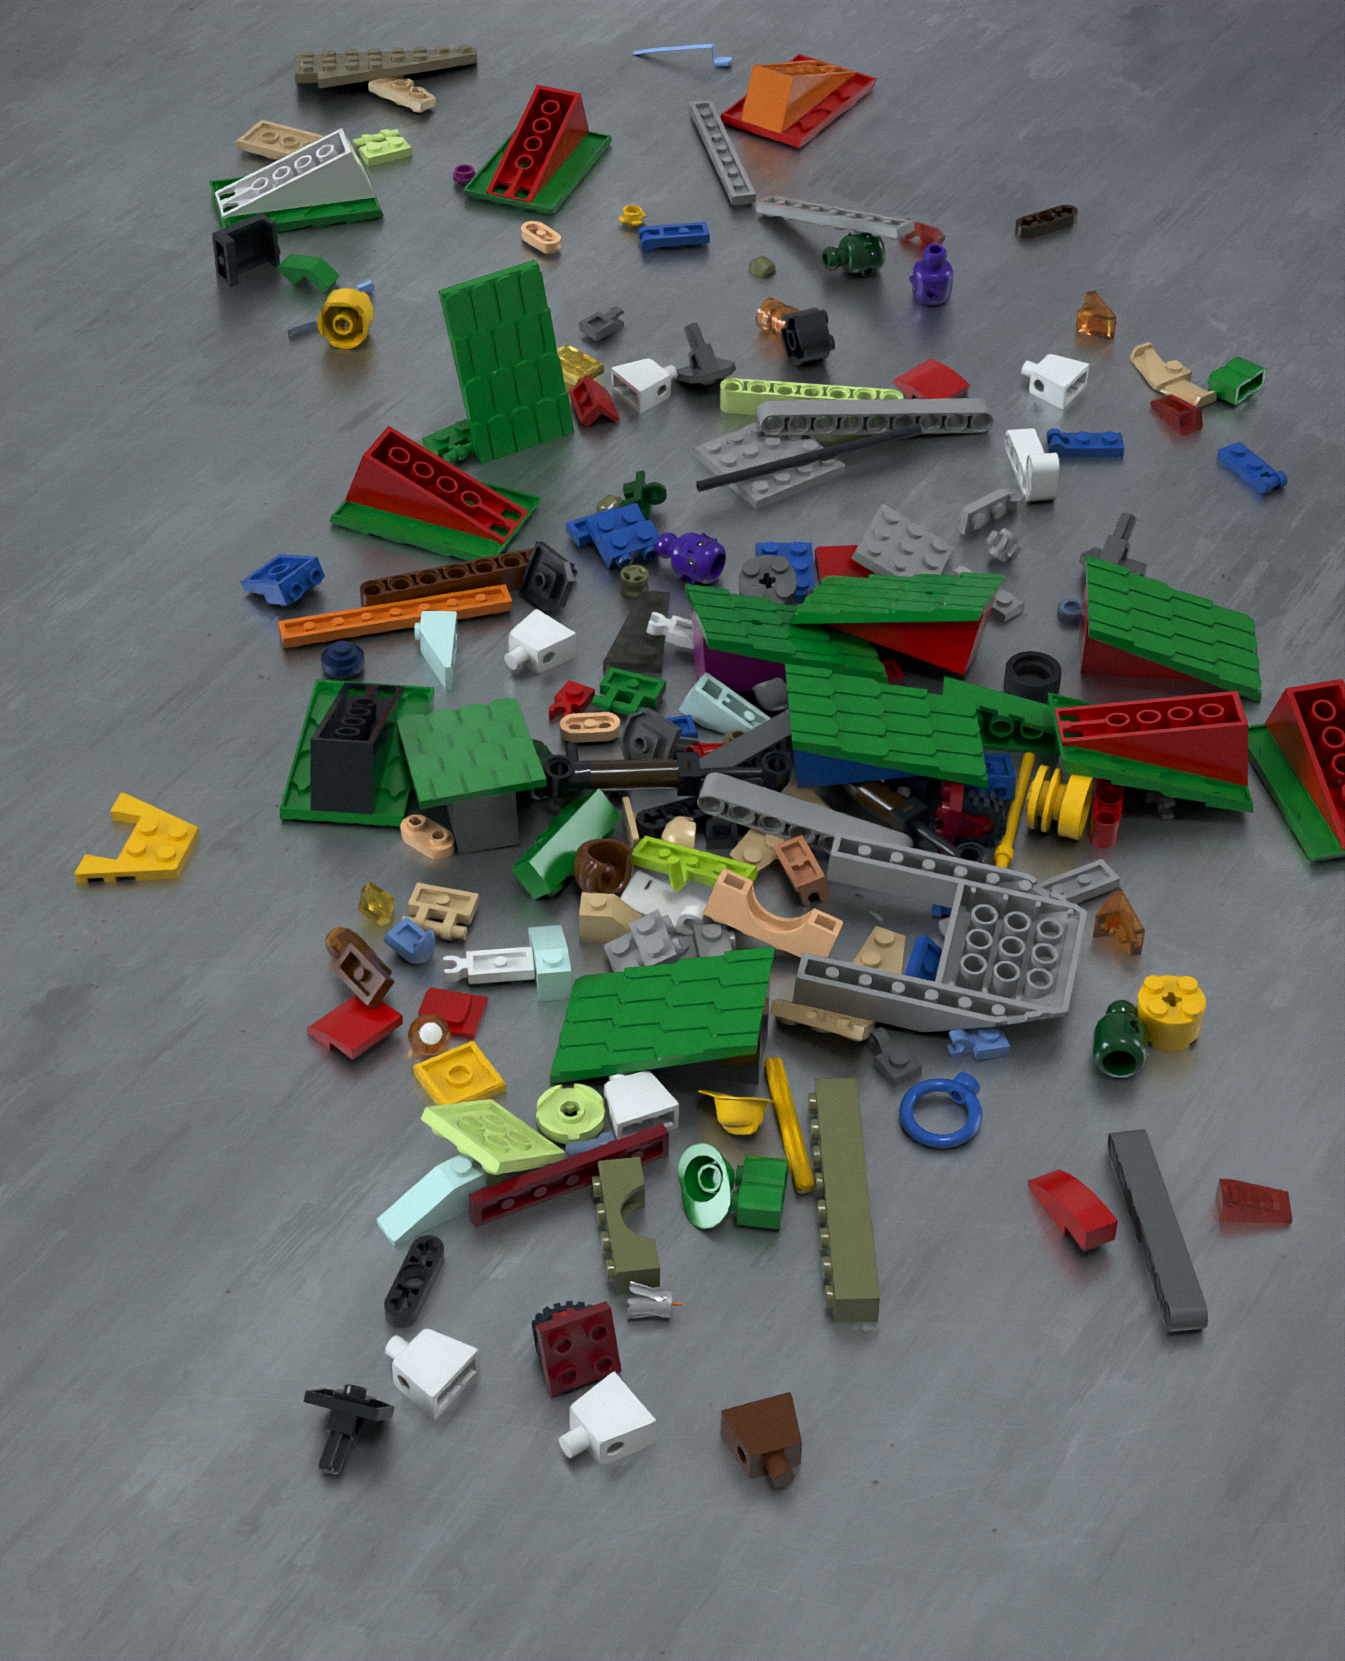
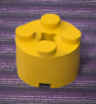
[317,288,375,349]
[1136,975,1206,1052]

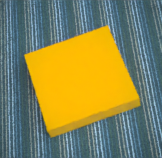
[413,1040,506,1105]

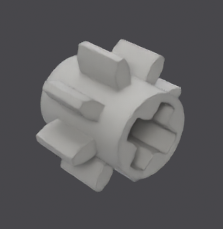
[986,528,1022,563]

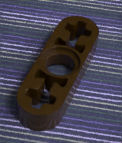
[1015,205,1078,239]

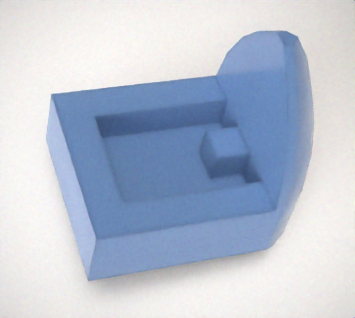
[384,917,435,964]

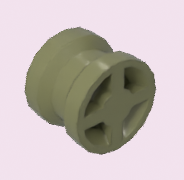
[620,565,649,601]

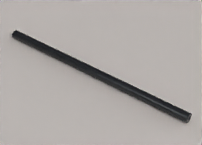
[696,424,921,492]

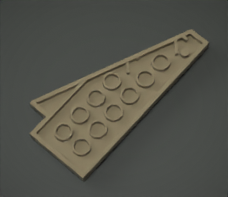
[295,45,477,88]

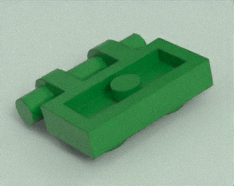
[422,419,475,463]
[592,667,666,718]

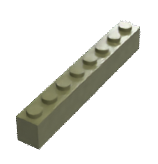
[808,1078,880,1322]

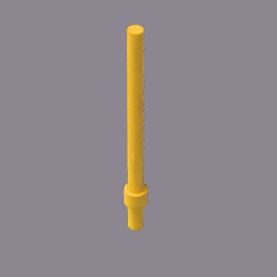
[993,752,1035,869]

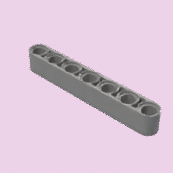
[697,772,913,854]

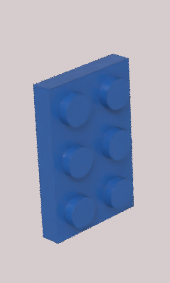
[755,542,815,604]

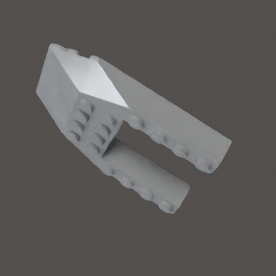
[792,831,1088,1032]

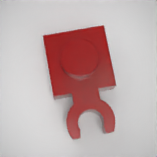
[549,680,595,721]

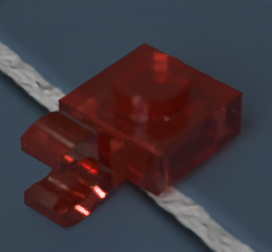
[904,218,946,245]

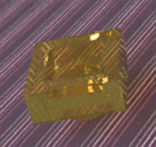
[358,881,395,927]

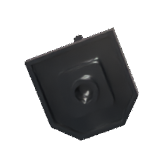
[518,541,578,613]
[303,1384,394,1475]

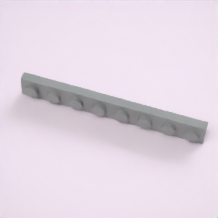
[689,100,756,206]
[755,195,915,240]

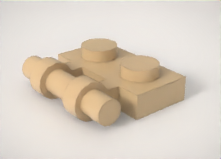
[402,883,479,941]

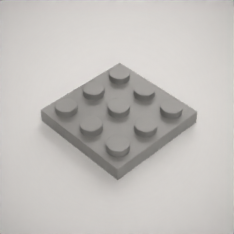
[851,503,954,577]

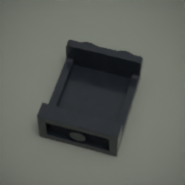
[212,213,281,287]

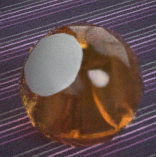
[408,1013,451,1056]

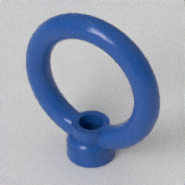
[899,1072,982,1148]

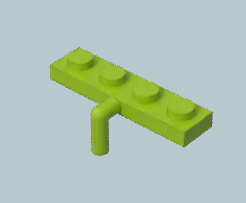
[631,836,758,891]

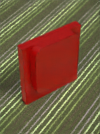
[415,987,488,1039]

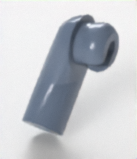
[566,1132,617,1158]

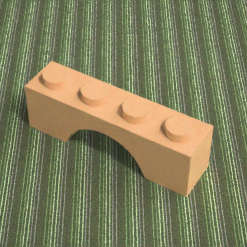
[703,868,844,958]

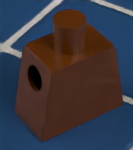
[720,1392,802,1487]

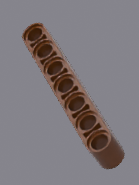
[360,548,534,608]

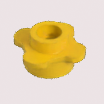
[619,205,646,227]

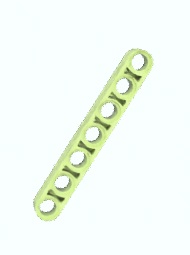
[720,378,904,419]

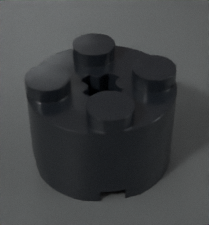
[781,307,835,366]

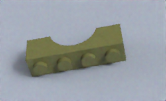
[592,1157,660,1296]

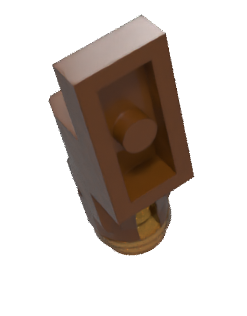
[325,927,395,1009]

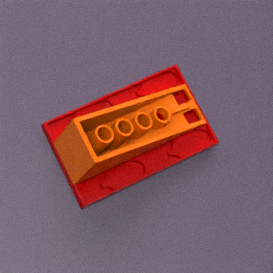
[720,54,877,148]

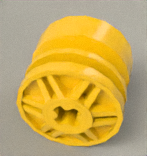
[1026,765,1095,840]

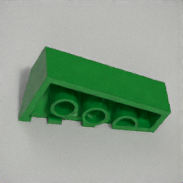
[511,789,622,899]

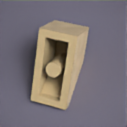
[579,892,642,944]

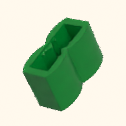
[1208,357,1267,405]
[731,1155,788,1229]

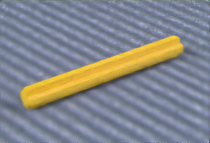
[764,1056,815,1194]

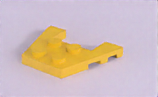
[74,792,200,883]

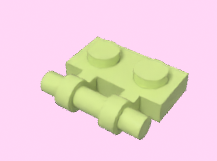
[353,129,412,167]

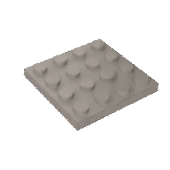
[694,417,845,510]

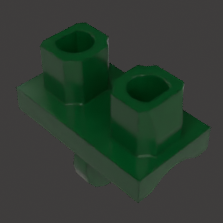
[621,470,667,521]

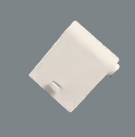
[620,867,714,935]

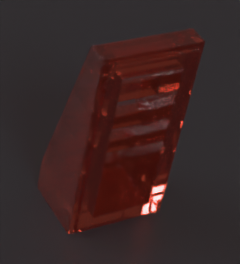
[1150,394,1203,436]
[1216,1178,1292,1224]

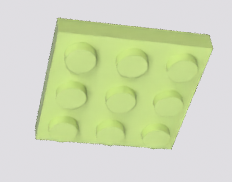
[421,1099,566,1175]

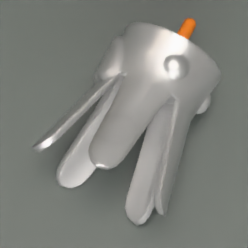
[627,1281,682,1320]

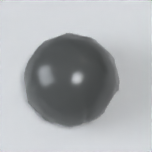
[752,678,789,712]

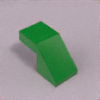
[276,254,340,293]

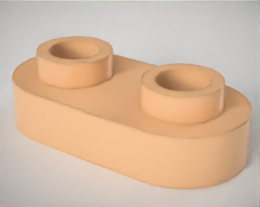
[521,221,561,254]
[560,712,620,743]
[400,814,455,860]

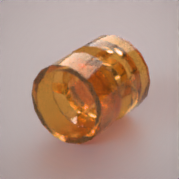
[756,297,801,339]

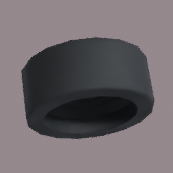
[1004,651,1061,703]

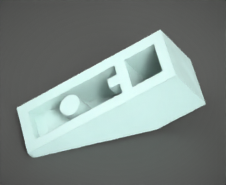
[415,611,458,690]
[678,672,771,734]
[529,925,572,1002]
[376,1154,487,1247]

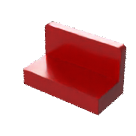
[568,375,620,427]
[814,545,875,581]

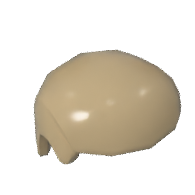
[661,816,696,849]

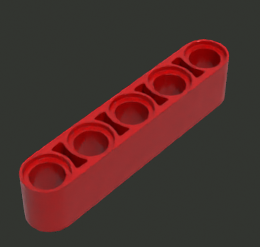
[1089,778,1125,848]

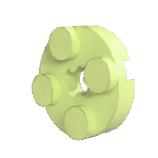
[536,1084,606,1147]

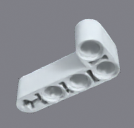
[1005,428,1060,502]

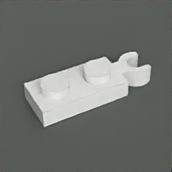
[646,612,694,650]
[443,947,535,984]

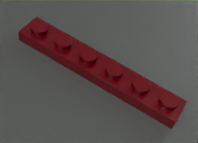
[469,1123,669,1228]

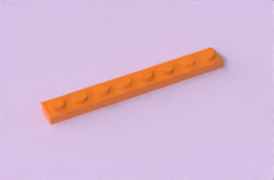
[278,584,513,648]

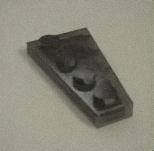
[603,590,670,674]

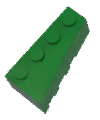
[943,676,1060,756]

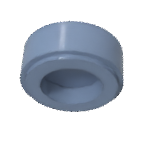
[1057,599,1083,625]

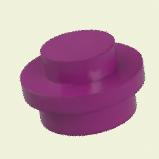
[453,164,476,186]

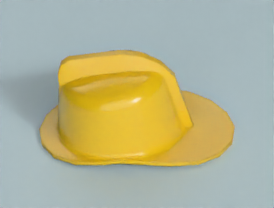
[698,1090,774,1135]

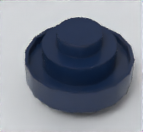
[321,641,365,678]

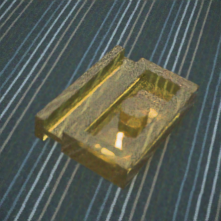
[557,344,604,386]

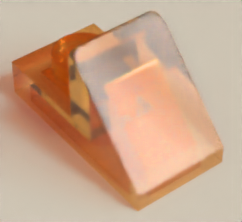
[1075,291,1117,340]
[1093,887,1145,956]

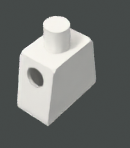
[1021,354,1089,409]
[611,358,678,413]
[504,609,577,673]
[604,1070,679,1140]
[385,1329,480,1420]
[559,1371,656,1465]

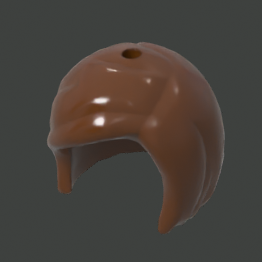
[573,838,633,896]

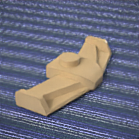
[1130,342,1217,410]

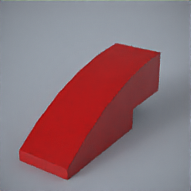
[1028,1169,1118,1251]

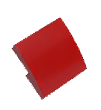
[893,359,970,399]
[307,994,403,1060]

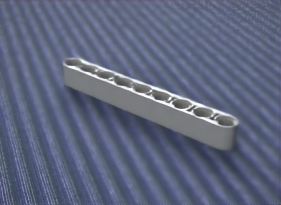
[756,398,994,436]

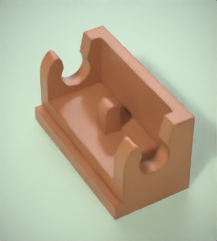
[773,835,831,906]

